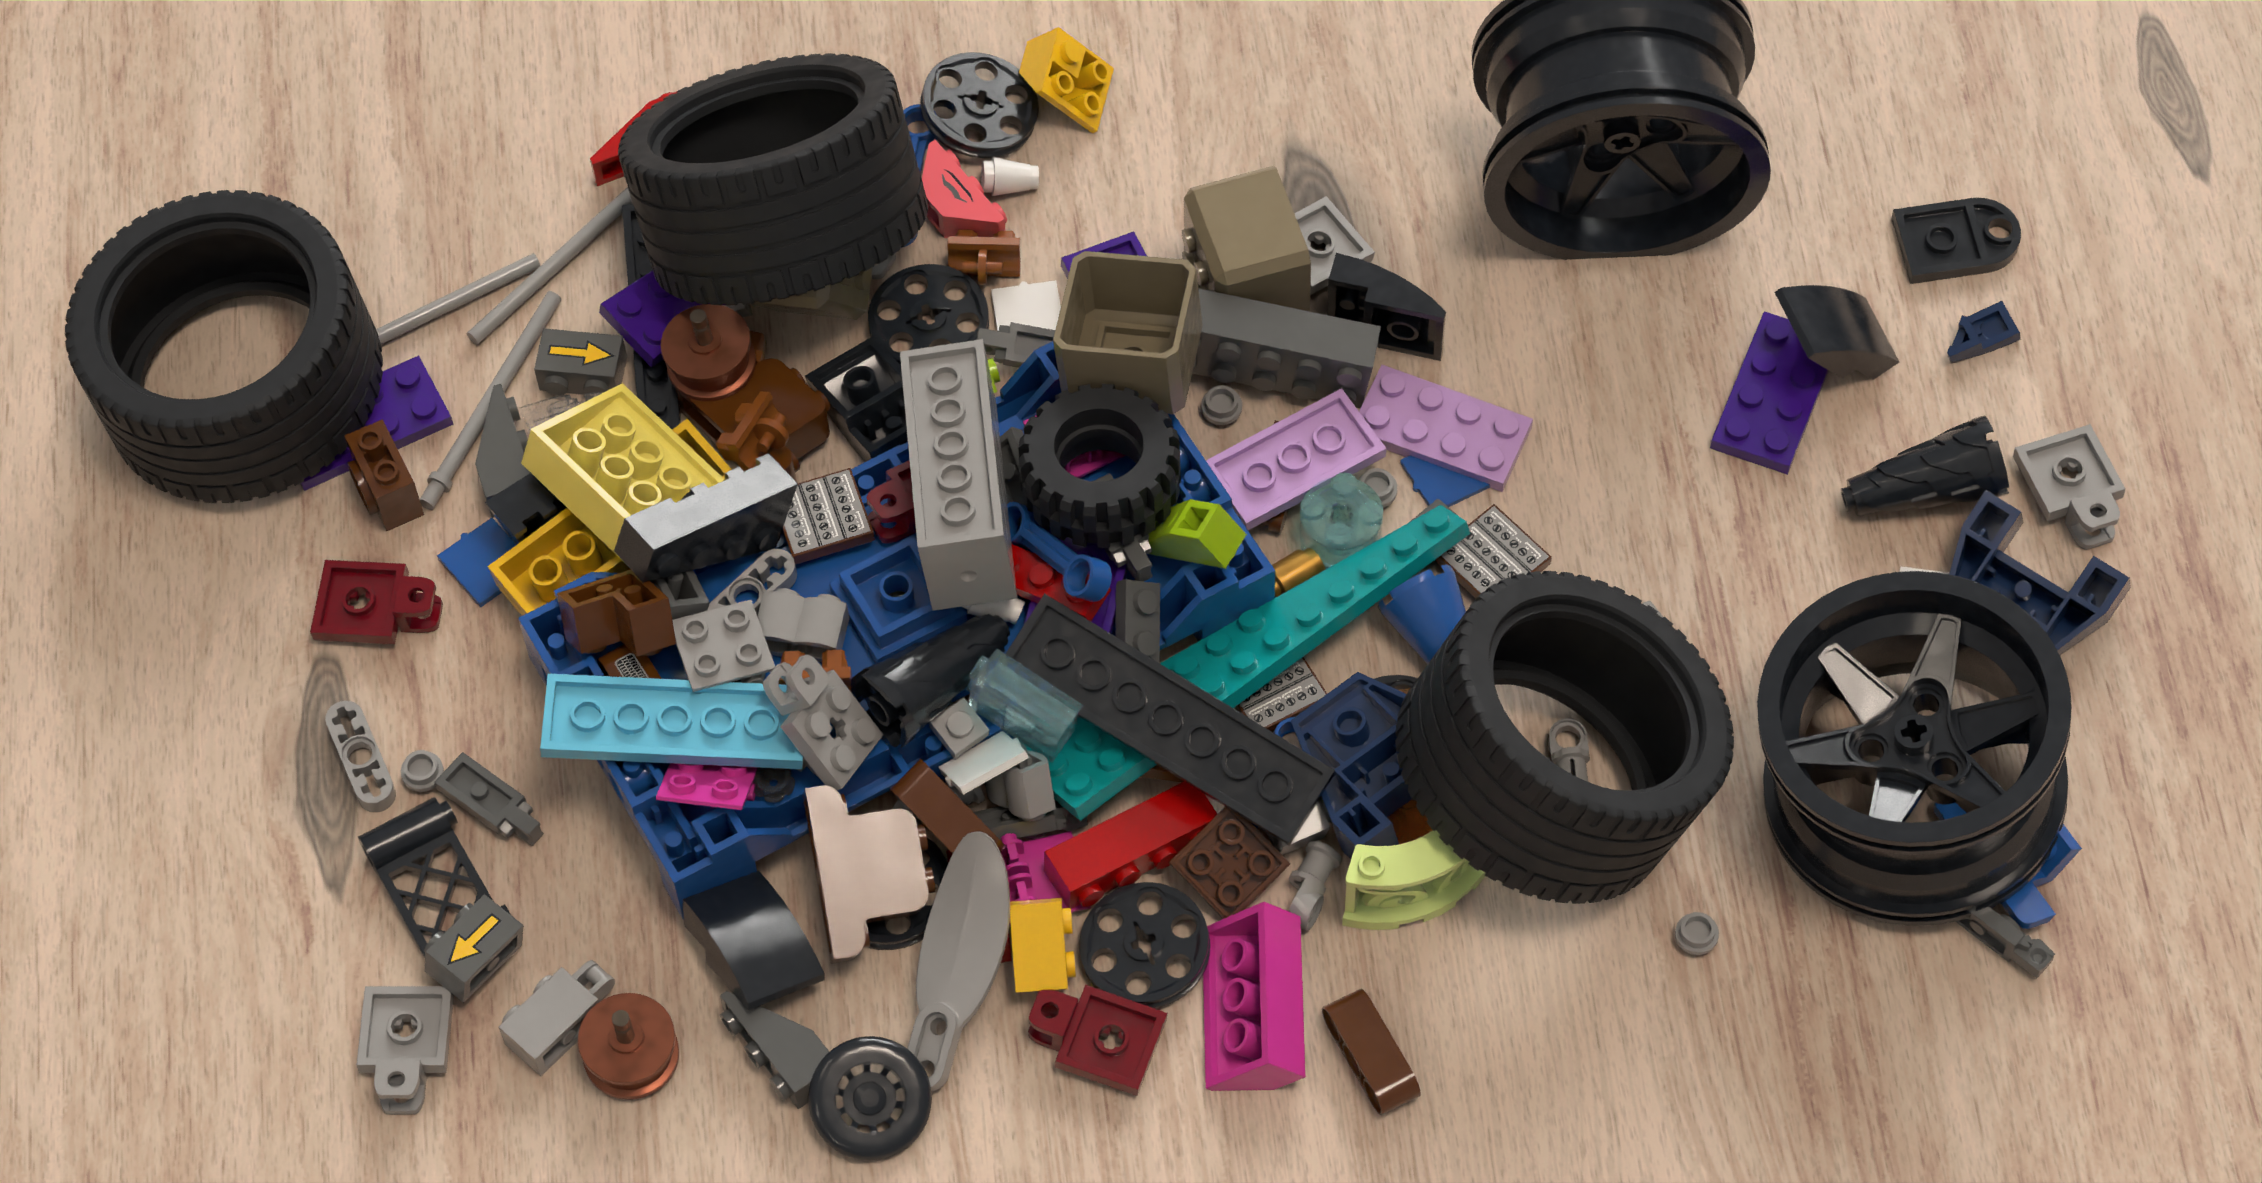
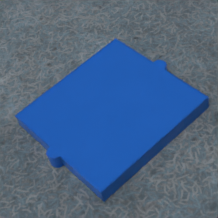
[1400,455,1490,507]
[437,518,516,608]

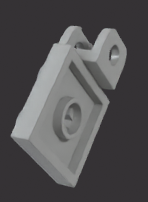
[1294,196,1375,295]
[2013,424,2125,550]
[763,654,883,790]
[356,986,454,1114]

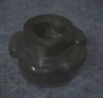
[753,767,795,803]

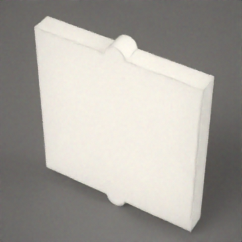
[991,280,1061,331]
[939,731,1029,795]

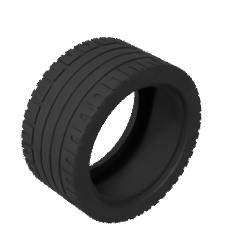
[618,53,928,306]
[65,190,383,503]
[1395,571,1734,904]

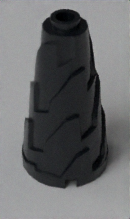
[1841,415,2009,516]
[850,614,1010,748]

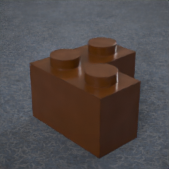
[557,569,676,657]

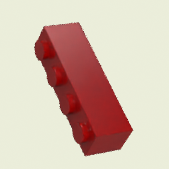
[1044,782,1217,909]

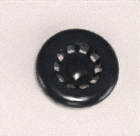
[808,1036,932,1161]

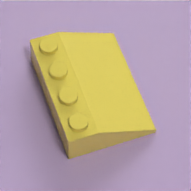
[521,383,725,562]

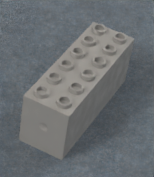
[900,339,1017,611]

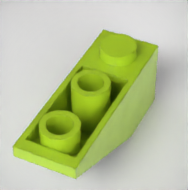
[1148,499,1247,569]

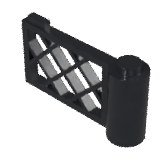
[358,797,511,958]

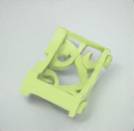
[1342,831,1485,930]

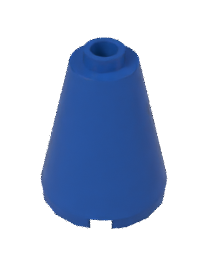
[1378,565,1466,665]

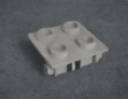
[672,600,775,692]

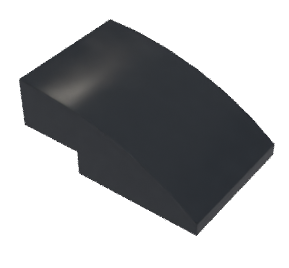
[1327,253,1446,361]
[1774,285,1899,380]
[805,336,908,462]
[683,870,825,1010]

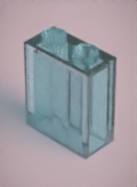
[966,648,1083,763]

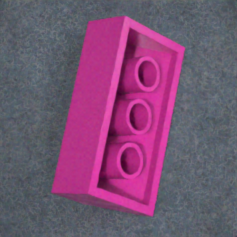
[1203,902,1306,1091]

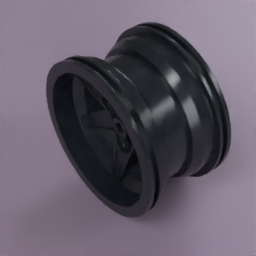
[1471,0,1771,260]
[1757,571,2072,926]

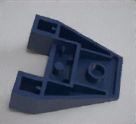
[1949,490,2131,655]
[1291,672,1412,859]

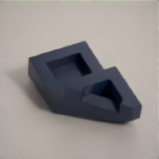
[1947,301,2021,362]

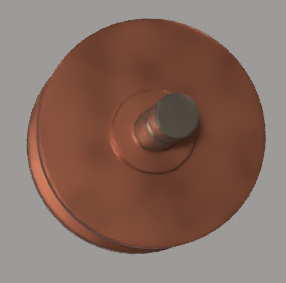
[661,304,756,401]
[578,993,679,1099]

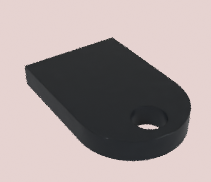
[1891,198,2021,284]

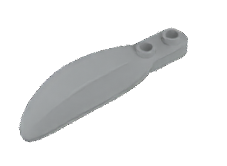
[907,831,1010,1092]

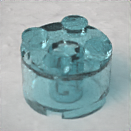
[1299,473,1383,569]

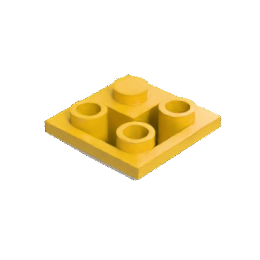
[1019,27,1114,133]

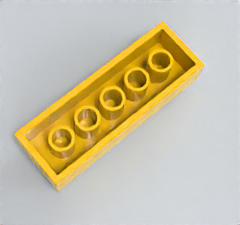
[487,419,732,616]

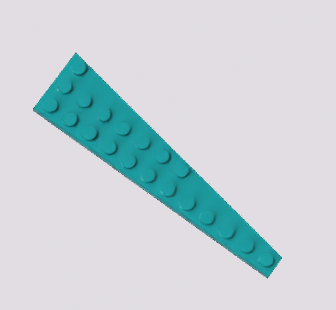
[1019,505,1470,821]

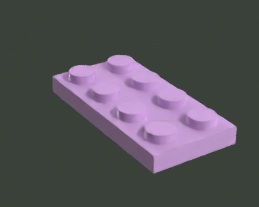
[1359,365,1533,492]
[1206,388,1386,530]

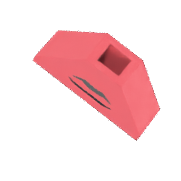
[922,139,1007,238]

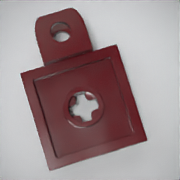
[867,460,916,543]
[310,560,443,644]
[1028,984,1168,1096]

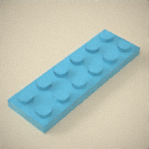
[540,674,803,769]

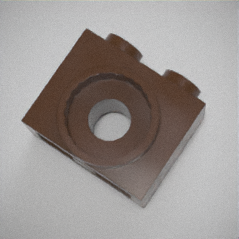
[345,419,424,531]

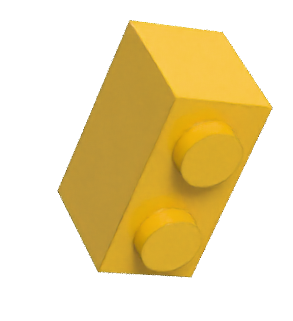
[1010,898,1076,993]

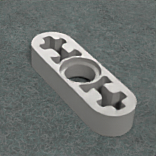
[707,549,797,617]
[325,701,396,812]

